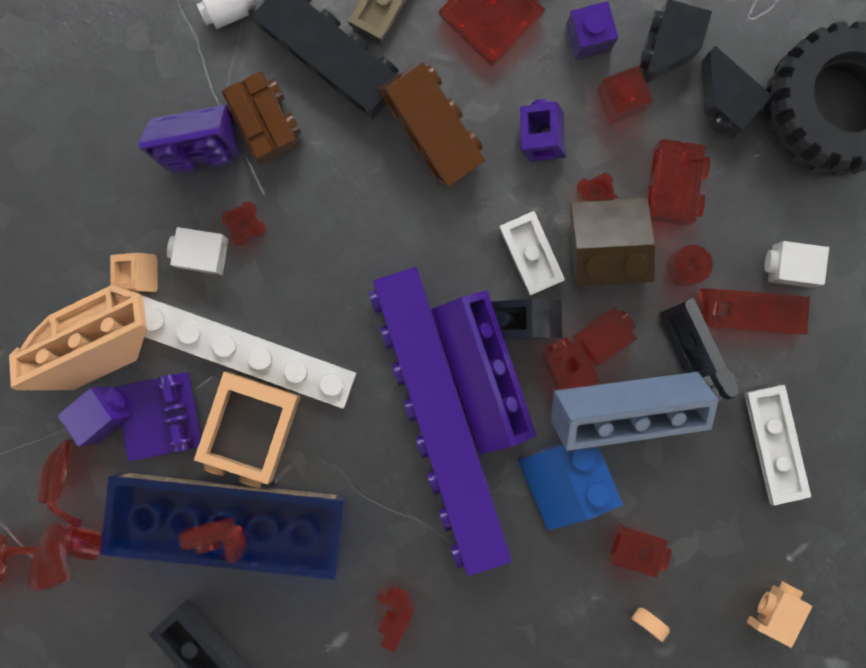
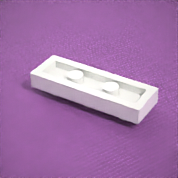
[744,385,811,505]

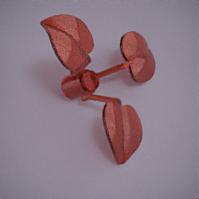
[0,439,103,591]

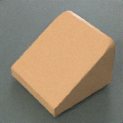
[110,253,158,293]

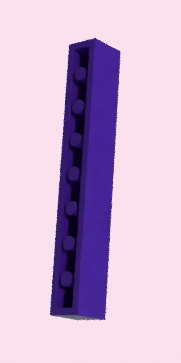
[369,266,512,576]

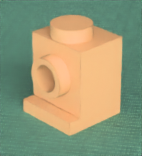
[747,581,812,648]

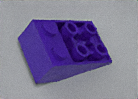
[139,104,240,174]

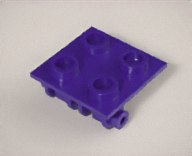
[114,372,202,462]

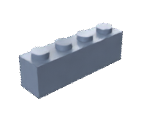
[550,372,719,451]

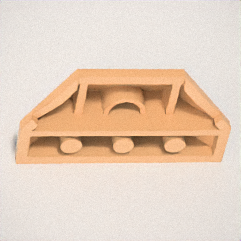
[9,285,147,390]

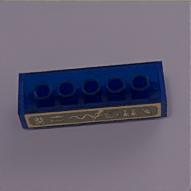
[100,472,347,580]

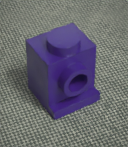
[520,99,567,162]

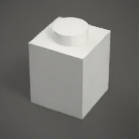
[167,227,229,276]
[764,241,829,288]

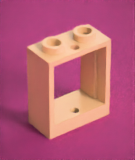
[194,372,301,488]

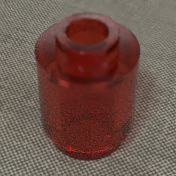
[667,245,713,286]

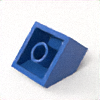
[518,442,623,530]

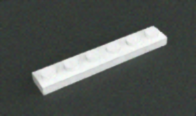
[143,296,357,409]

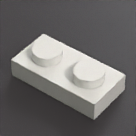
[499,211,565,296]

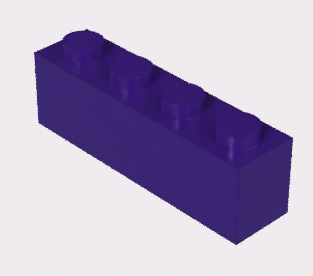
[431,290,537,455]

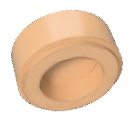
[631,607,670,643]

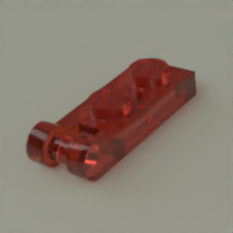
[700,288,810,335]

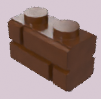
[221,72,301,165]

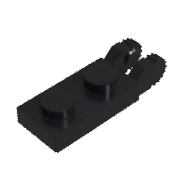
[660,298,740,403]

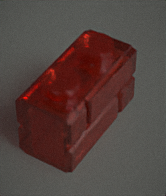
[648,139,711,225]

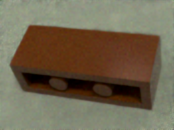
[377,62,486,187]

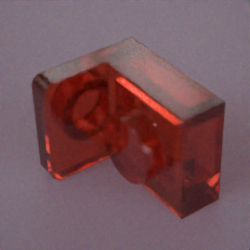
[179,517,246,564]
[376,586,415,652]

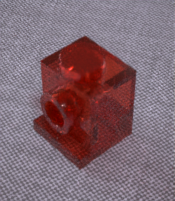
[608,523,672,578]

